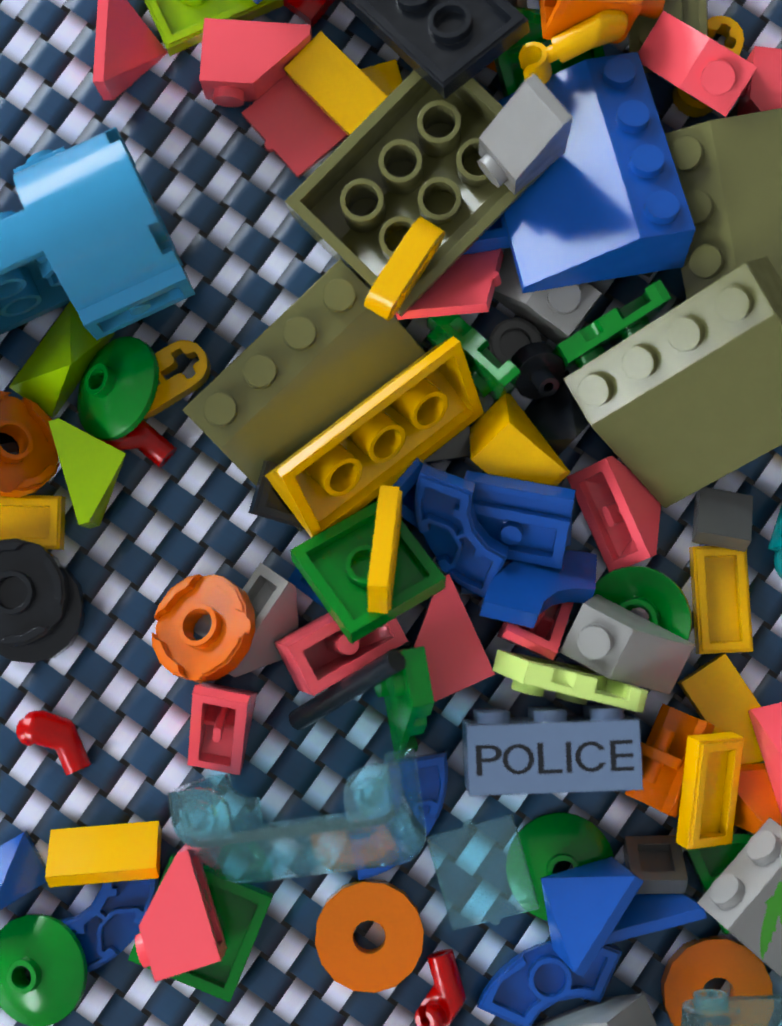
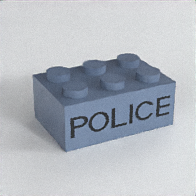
[462,704,643,796]

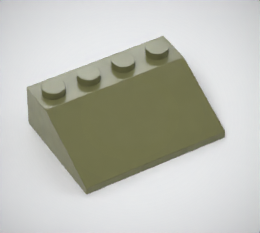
[285,70,553,317]
[665,108,782,299]
[563,257,782,508]
[182,259,425,532]

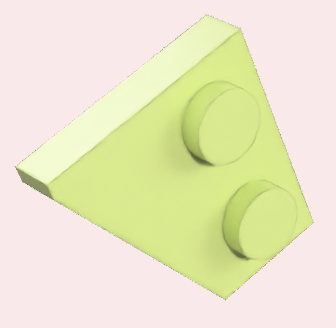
[492,649,648,713]

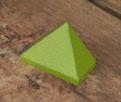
[9,302,115,418]
[48,418,126,529]

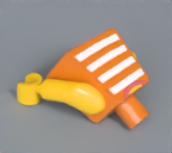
[519,0,665,84]

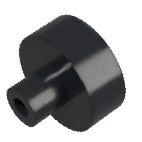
[510,342,565,399]

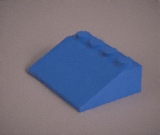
[498,52,696,293]

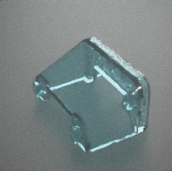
[168,748,426,884]

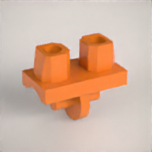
[625,703,715,818]

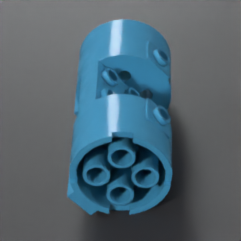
[0,127,195,340]

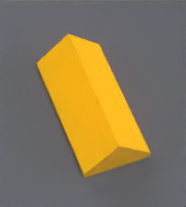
[265,336,484,538]

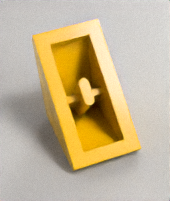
[469,393,571,486]

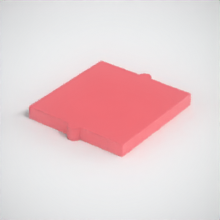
[242,75,348,179]
[395,249,504,320]

